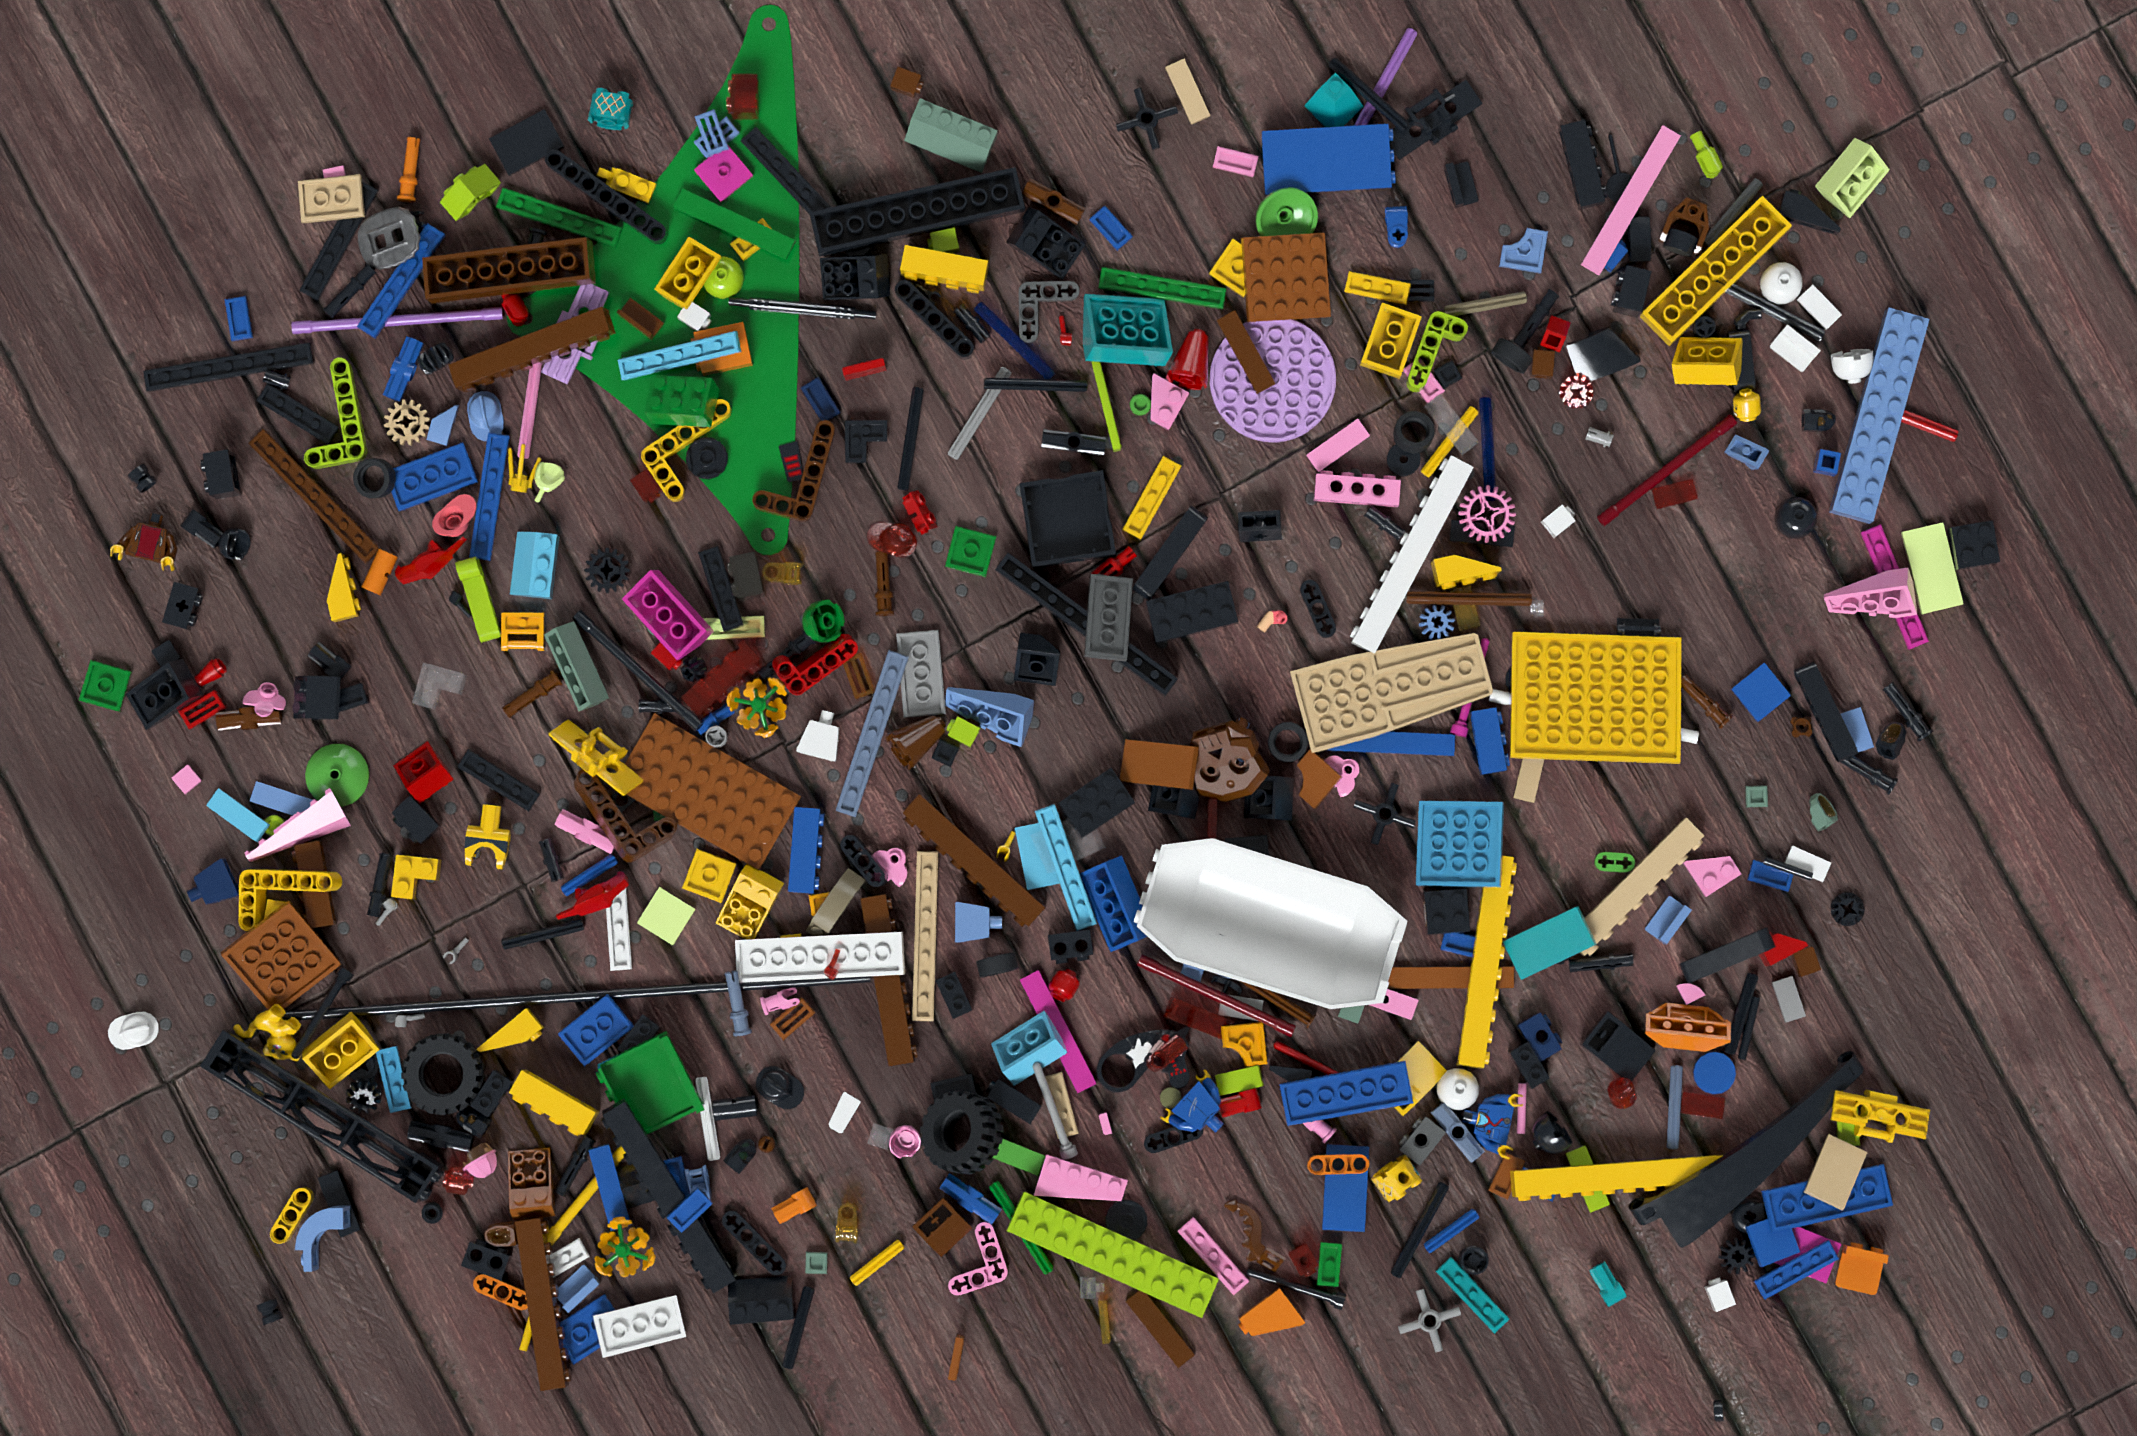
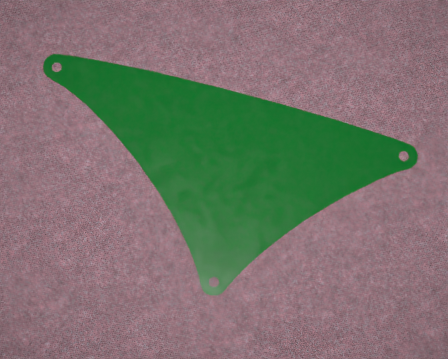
[507,5,799,555]

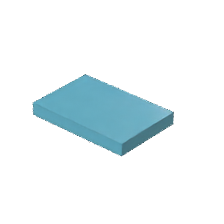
[1015,823,1060,890]

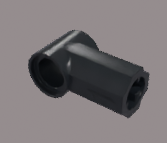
[180,509,223,549]
[307,642,352,681]

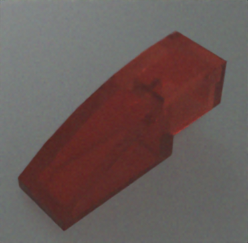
[1164,997,1235,1039]

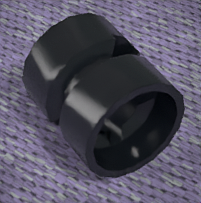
[1459,1246,1489,1275]

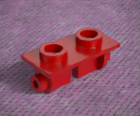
[902,490,937,535]

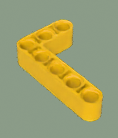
[641,399,732,502]
[239,869,342,931]

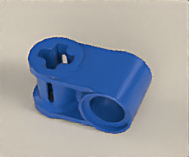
[1385,206,1408,248]

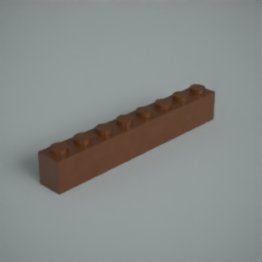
[448,306,616,392]
[903,794,1045,927]
[861,894,918,1066]
[515,1216,571,1391]

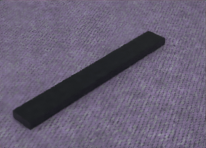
[741,127,871,256]
[143,342,314,392]

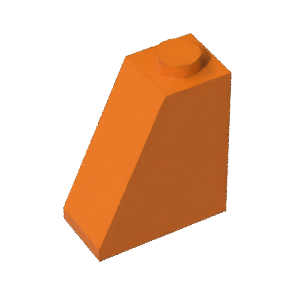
[1238,1288,1305,1336]

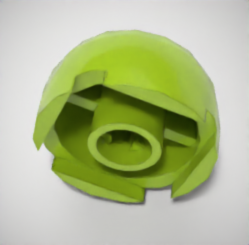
[704,256,744,299]

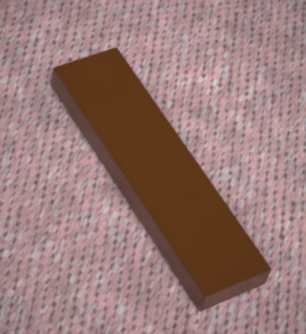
[1216,310,1276,394]
[1125,1290,1195,1368]

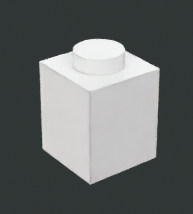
[677,302,712,332]
[1541,505,1575,538]
[1704,1277,1736,1312]

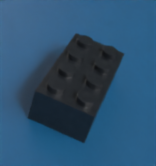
[1146,581,1238,644]

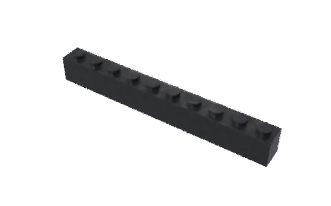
[995,553,1178,697]
[601,1098,735,1294]

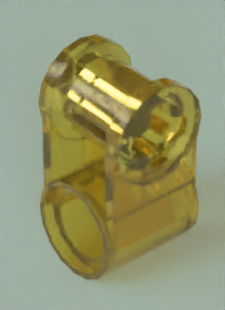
[762,562,803,585]
[835,1202,858,1243]

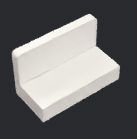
[1770,325,1821,372]

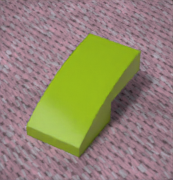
[1215,1065,1264,1096]

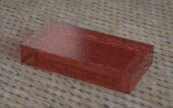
[1651,479,1698,510]
[1207,799,1217,839]
[1680,1092,1725,1119]

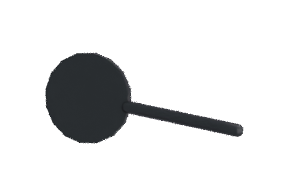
[1606,134,1632,203]

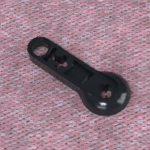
[1731,1198,1767,1234]

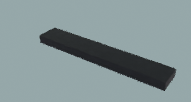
[299,182,379,301]

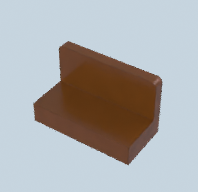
[616,298,664,340]

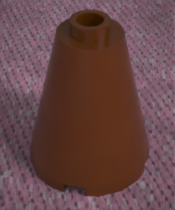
[885,715,946,770]

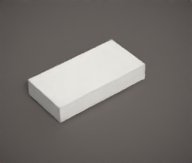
[1797,285,1842,330]
[1784,846,1831,882]

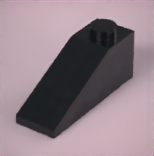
[1778,189,1841,235]

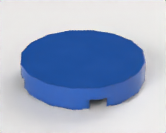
[1693,1052,1736,1094]

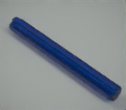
[974,302,1055,379]
[1479,397,1496,501]

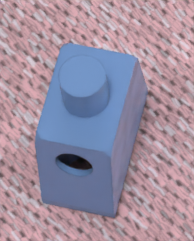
[955,902,1002,943]

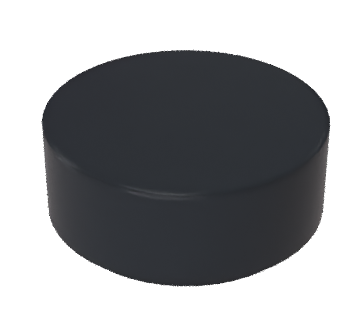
[1713,1400,1724,1422]

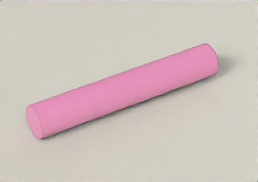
[1517,1083,1527,1134]

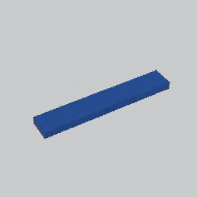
[357,223,446,339]
[469,433,510,561]
[1327,732,1455,756]

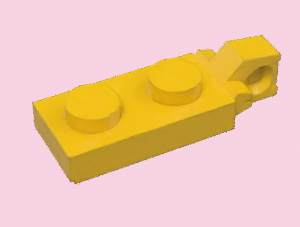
[597,167,657,204]

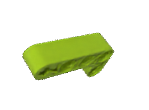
[1406,311,1468,393]
[455,556,501,643]

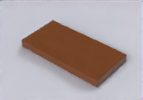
[1120,739,1199,790]

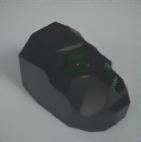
[723,1139,756,1174]

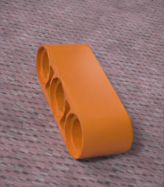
[1307,1154,1369,1175]

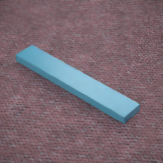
[618,331,741,381]
[1034,804,1097,931]

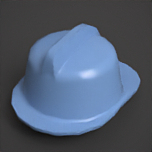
[467,391,504,441]

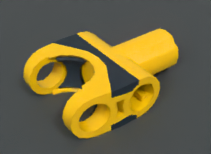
[465,804,511,870]

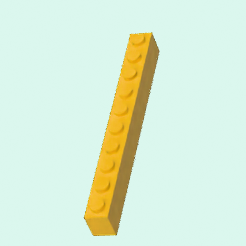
[1457,856,1517,1069]
[1510,1155,1723,1201]

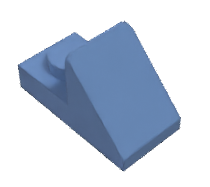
[1725,434,1769,470]

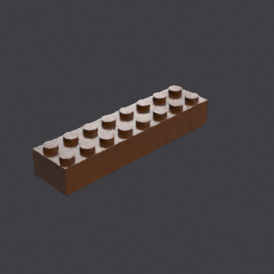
[422,237,596,304]

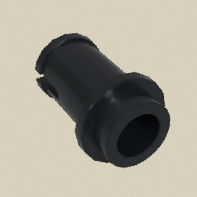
[262,369,291,390]

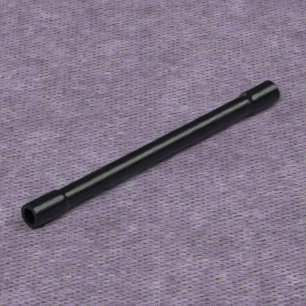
[573,610,704,732]

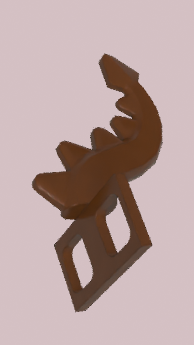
[1224,1199,1285,1273]

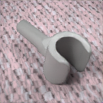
[375,898,398,926]
[443,938,469,964]
[395,1013,425,1027]

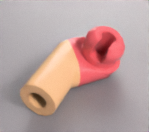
[1257,610,1288,633]

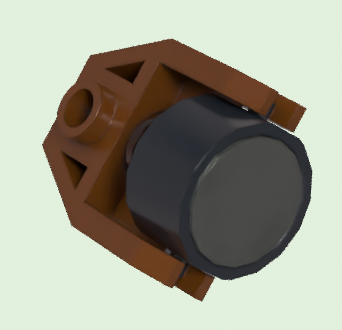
[1658,198,1709,257]

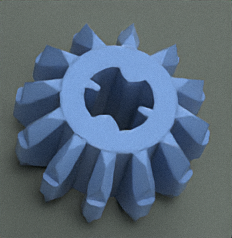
[1419,605,1455,640]

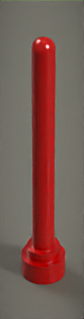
[1273,1041,1339,1075]

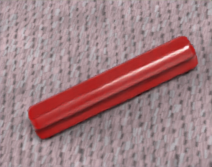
[1901,410,1958,442]

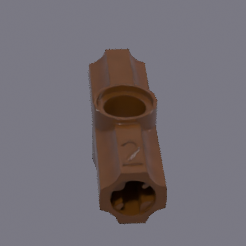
[1022,178,1086,225]
[216,707,282,731]

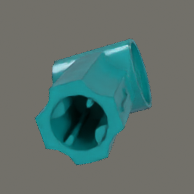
[1589,1261,1627,1307]

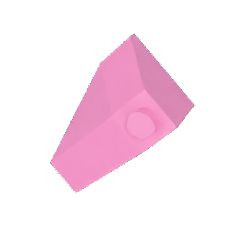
[1824,568,1917,618]

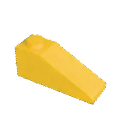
[477,1008,544,1052]

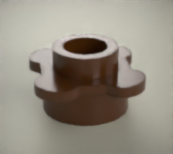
[1790,716,1812,738]

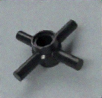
[1116,88,1178,150]
[1353,783,1416,845]

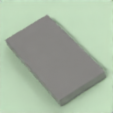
[896,630,946,718]

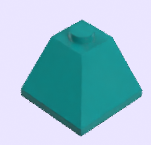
[1304,73,1364,127]

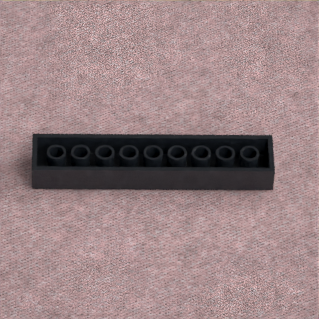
[809,167,1025,257]

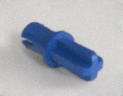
[698,704,735,735]

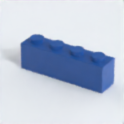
[788,807,824,894]

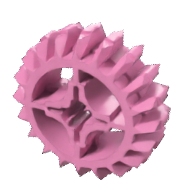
[1458,485,1516,543]

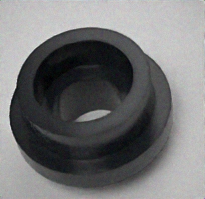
[421,1202,443,1224]

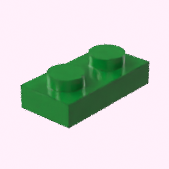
[1317,1242,1342,1287]

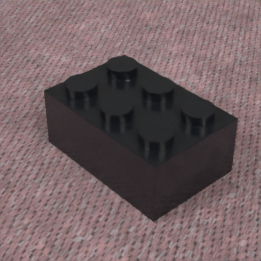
[1057,768,1135,839]

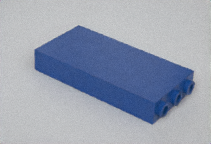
[1261,124,1395,196]

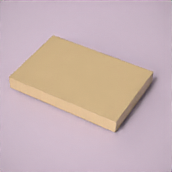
[298,174,365,223]
[1804,1134,1867,1210]

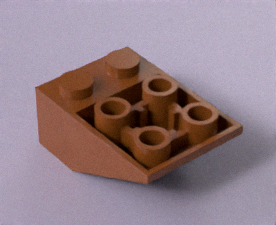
[508,1148,555,1220]

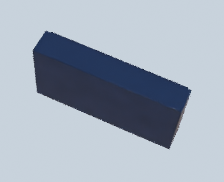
[801,377,841,421]

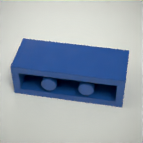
[1470,708,1510,775]

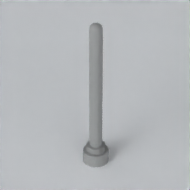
[1032,1062,1078,1160]

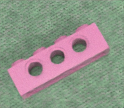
[1313,471,1401,508]

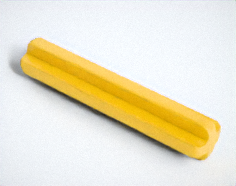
[850,1240,905,1286]

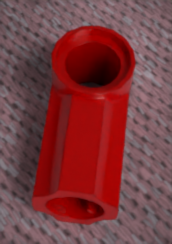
[1219,1088,1262,1118]

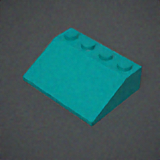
[1083,294,1173,366]

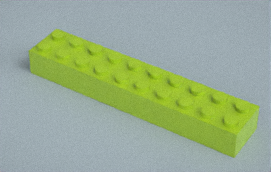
[1006,1192,1219,1318]

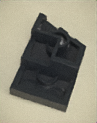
[1566,327,1641,384]

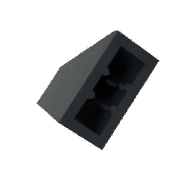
[986,1079,1042,1125]

